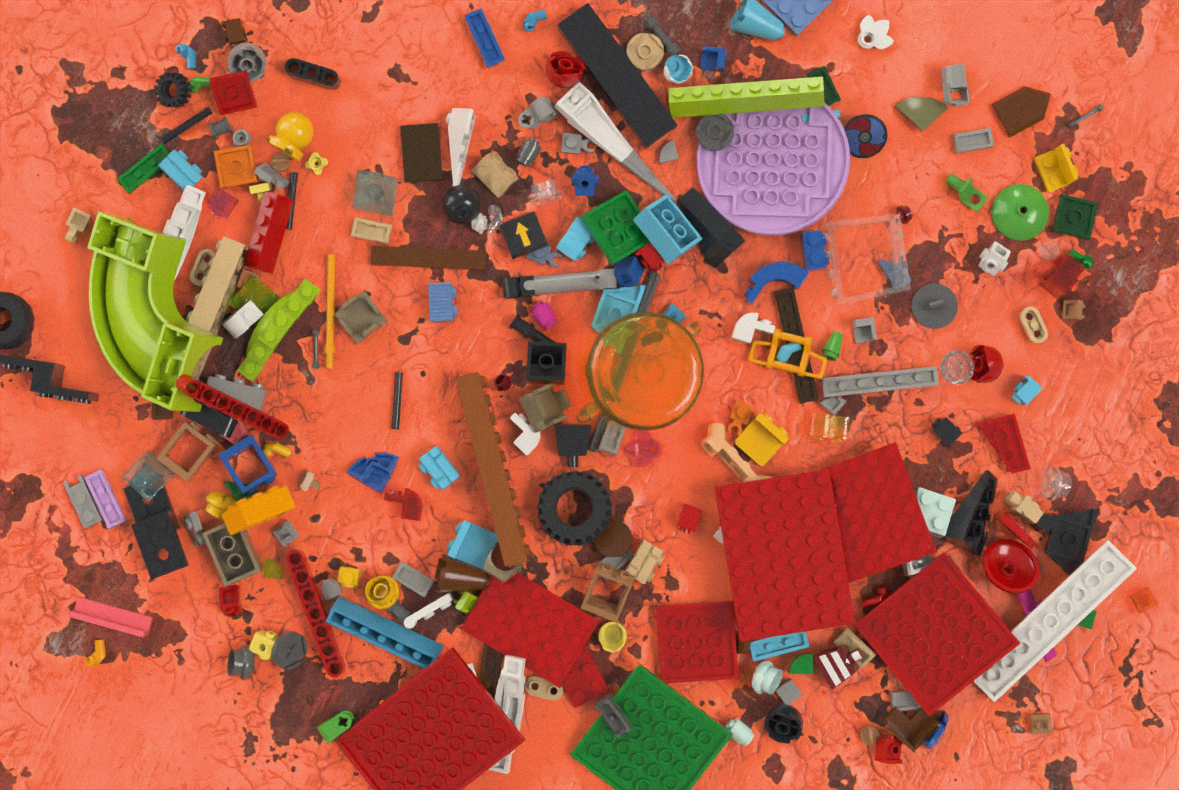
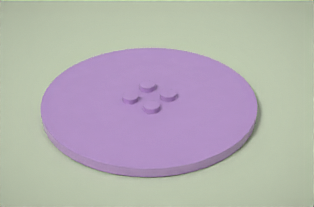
[697,102,850,236]

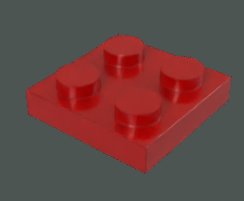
[209,70,258,115]

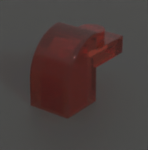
[384,488,423,521]

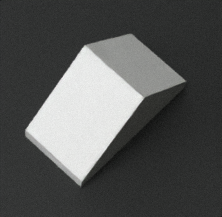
[902,554,932,575]

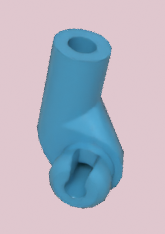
[523,9,547,32]
[176,44,197,70]

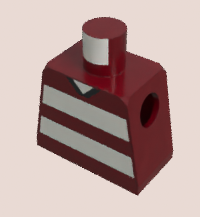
[813,644,864,690]

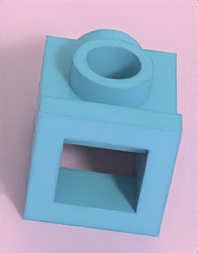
[1011,375,1042,406]

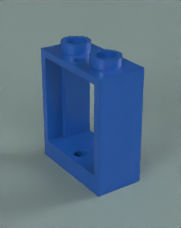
[218,435,277,496]

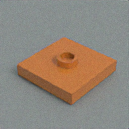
[214,144,259,189]

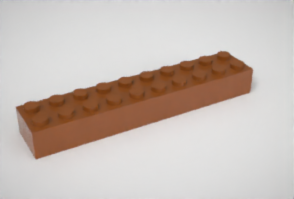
[456,372,531,566]

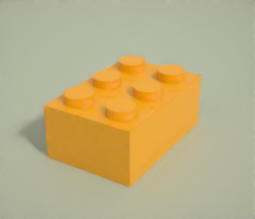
[221,486,296,536]

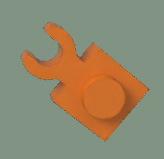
[727,400,755,436]

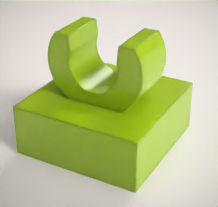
[453,591,479,614]

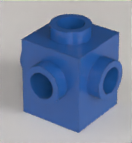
[571,166,598,196]

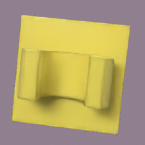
[249,183,272,202]

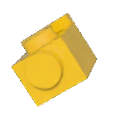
[338,566,362,588]

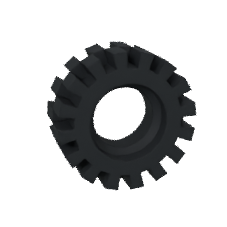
[154,73,192,107]

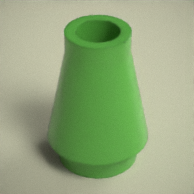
[821,331,843,361]

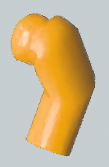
[86,639,106,667]

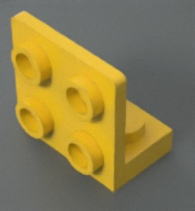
[1033,144,1079,193]

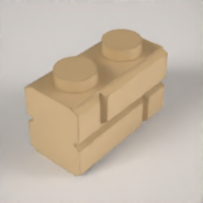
[625,539,665,585]

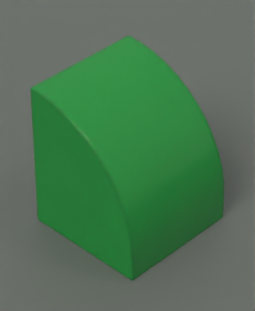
[788,653,813,674]

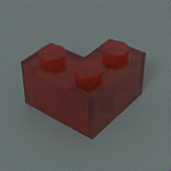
[1039,253,1085,299]

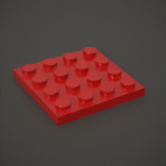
[655,601,738,684]

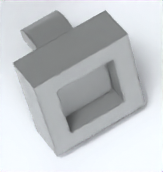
[273,520,300,547]

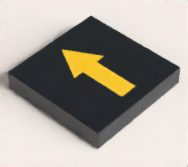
[499,211,548,259]

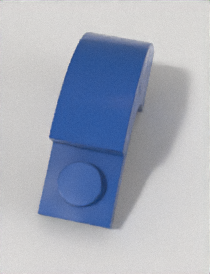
[744,262,809,305]

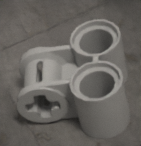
[518,96,559,129]

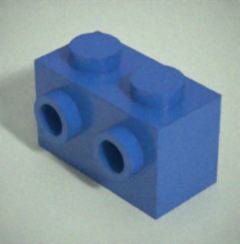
[800,230,829,272]

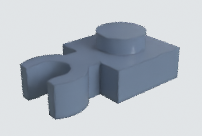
[527,246,563,268]

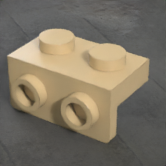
[472,152,519,198]

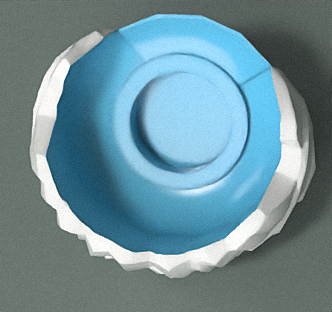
[664,55,693,84]

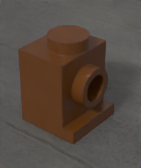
[221,18,247,49]

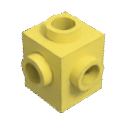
[249,630,278,660]

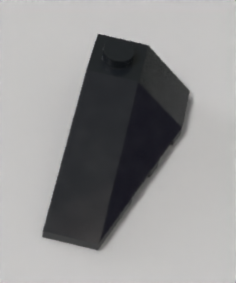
[679,187,745,269]
[944,470,998,556]

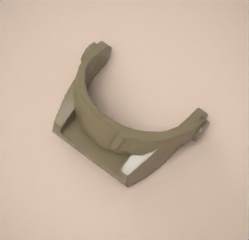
[483,547,523,583]

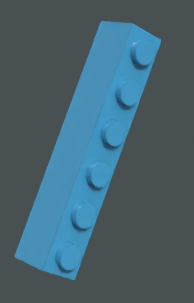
[326,596,444,669]

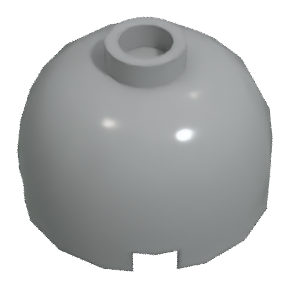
[228,42,266,82]

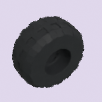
[0,292,35,350]

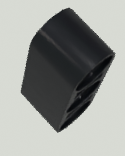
[285,58,341,90]
[180,399,238,438]

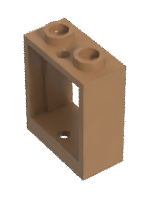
[156,421,219,482]
[581,562,635,623]

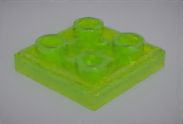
[228,274,281,327]

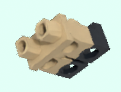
[1004,491,1060,533]

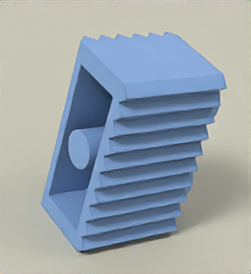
[428,282,457,323]

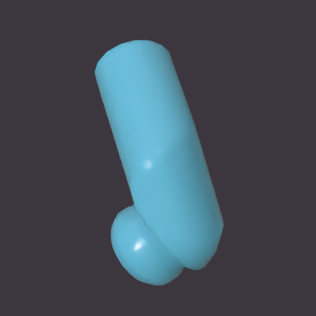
[776,342,801,363]

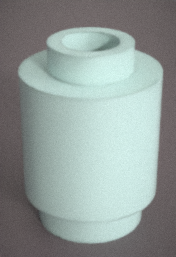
[725,718,754,746]

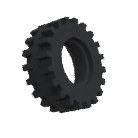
[537,471,612,546]

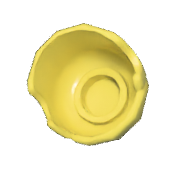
[598,621,627,653]

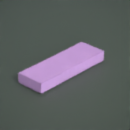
[84,469,127,529]

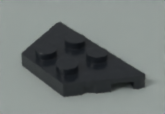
[1044,509,1099,576]

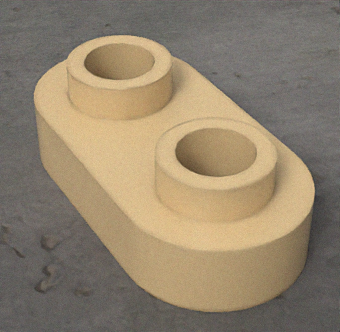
[190,249,216,287]
[1019,307,1048,344]
[525,676,563,700]

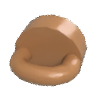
[271,153,291,172]
[860,725,880,746]

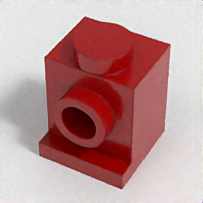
[635,242,664,273]
[875,734,902,764]

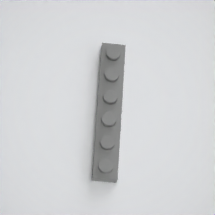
[821,366,939,398]

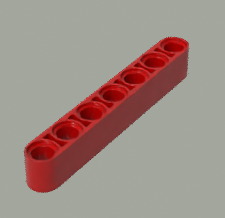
[176,374,289,439]
[286,550,346,677]

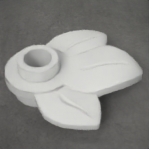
[858,15,894,49]

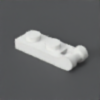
[404,592,454,629]

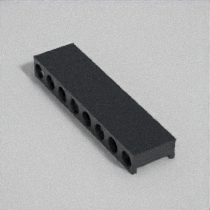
[557,3,678,150]

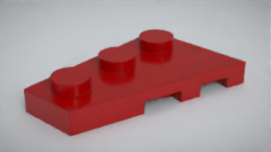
[977,413,1031,474]

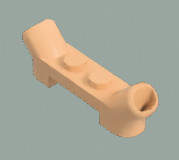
[701,423,771,483]

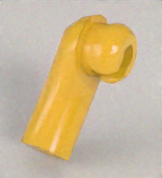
[262,443,292,458]

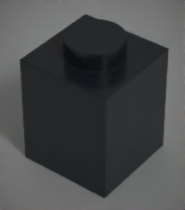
[930,417,962,447]

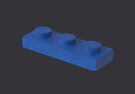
[464,8,505,69]

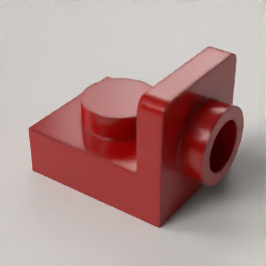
[219,585,243,617]

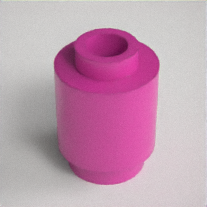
[531,301,558,330]

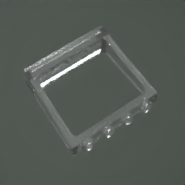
[822,214,911,306]

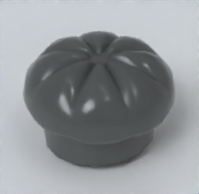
[227,645,255,680]

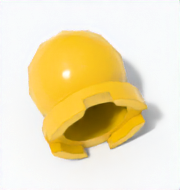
[266,112,314,161]

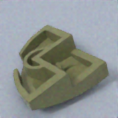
[894,96,948,133]

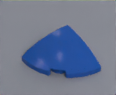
[347,453,399,494]
[924,711,949,751]

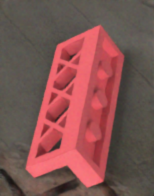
[68,597,154,637]

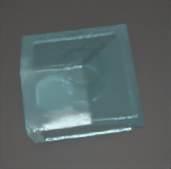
[122,450,175,502]

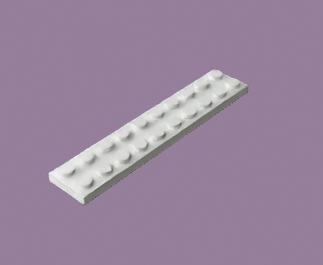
[974,540,1137,702]

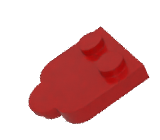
[994,511,1038,549]

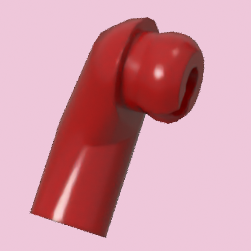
[862,586,889,608]

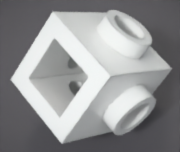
[978,241,1011,276]

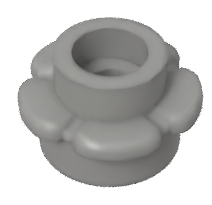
[232,129,251,147]

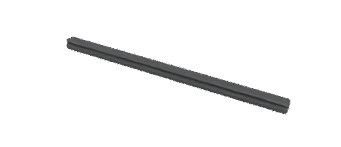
[588,272,660,452]

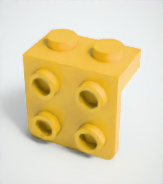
[735,413,789,466]

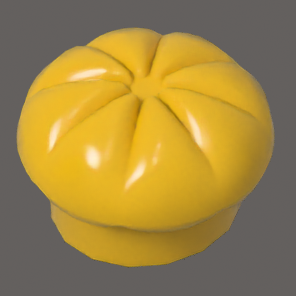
[205,491,237,521]
[365,576,399,609]

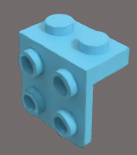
[446,520,498,569]

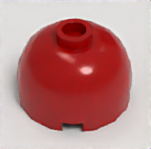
[546,51,585,88]
[968,345,1004,383]

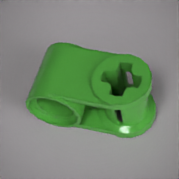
[317,710,355,744]

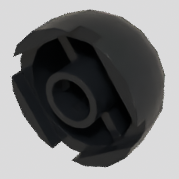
[442,185,481,225]
[764,704,803,744]

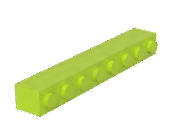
[669,77,825,118]

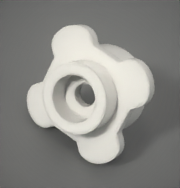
[472,213,487,234]

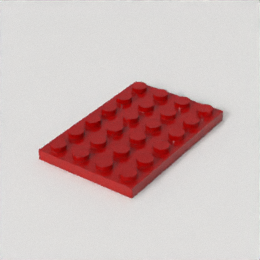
[460,562,599,688]

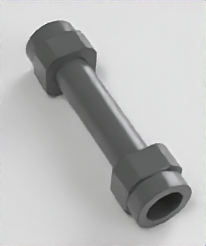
[644,15,681,56]

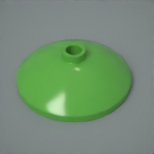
[991,184,1049,241]

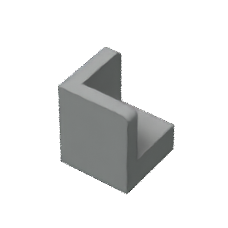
[852,317,877,344]

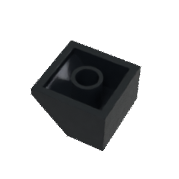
[526,341,567,385]

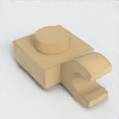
[65,208,93,244]

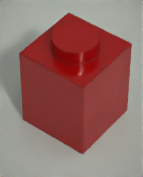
[676,504,703,534]

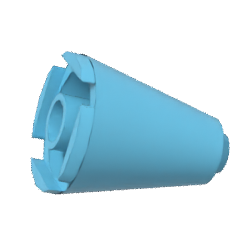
[730,0,785,41]

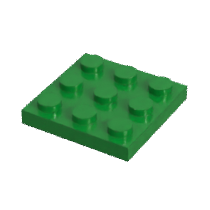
[580,190,650,266]

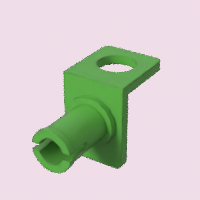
[946,174,988,212]

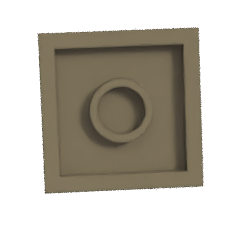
[335,291,389,344]
[519,383,571,433]

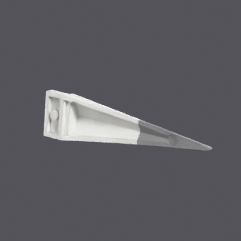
[554,82,676,203]

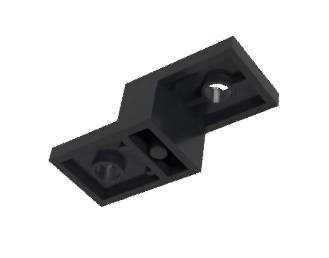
[0,355,99,404]
[124,475,189,580]

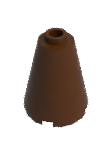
[434,554,489,592]

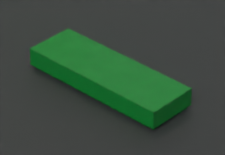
[117,143,170,194]

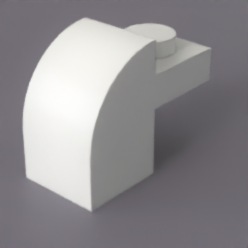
[222,299,264,339]
[731,313,775,344]
[510,413,541,456]

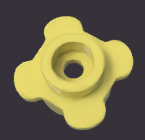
[305,152,328,175]

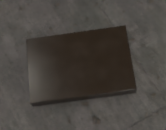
[400,123,443,183]

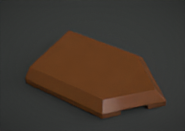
[992,86,1051,137]

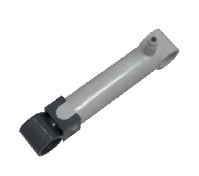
[501,269,617,299]

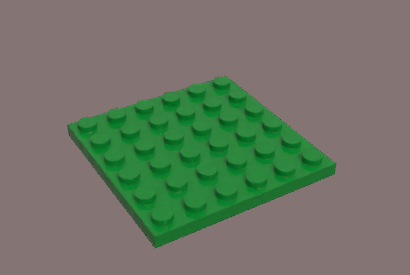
[570,663,733,790]

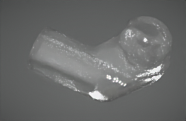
[486,205,503,234]

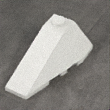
[446,108,476,186]

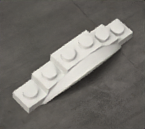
[162,185,206,280]
[489,655,526,774]

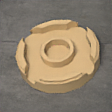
[626,33,664,71]

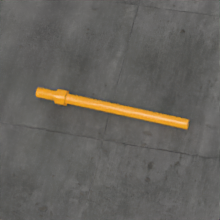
[324,254,336,369]

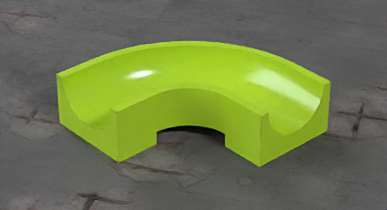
[87,211,223,412]

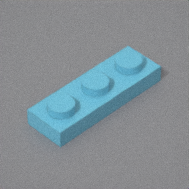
[750,632,810,662]

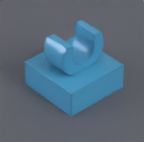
[659,304,686,331]

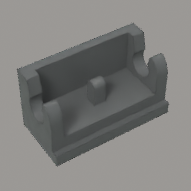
[594,693,633,738]

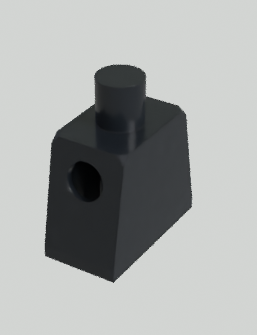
[554,425,591,467]

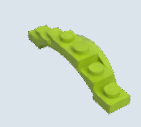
[237,278,321,382]

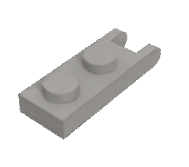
[63,474,103,529]

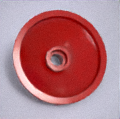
[983,539,1040,594]

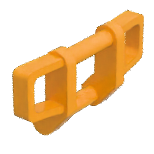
[749,328,828,379]

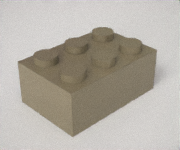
[202,523,264,587]

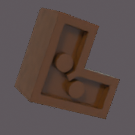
[882,706,941,752]

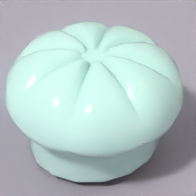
[752,661,783,694]

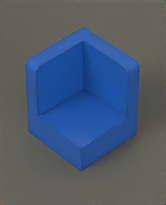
[700,46,726,72]
[614,256,644,287]

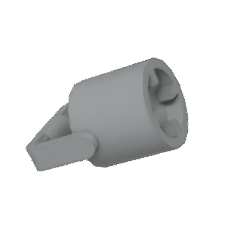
[940,64,970,107]

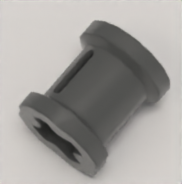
[208,117,233,139]
[386,600,411,624]

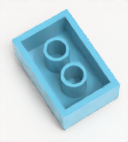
[633,194,703,265]

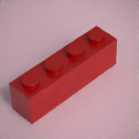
[244,192,294,274]

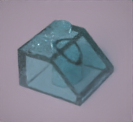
[352,170,398,216]

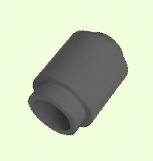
[516,138,542,168]

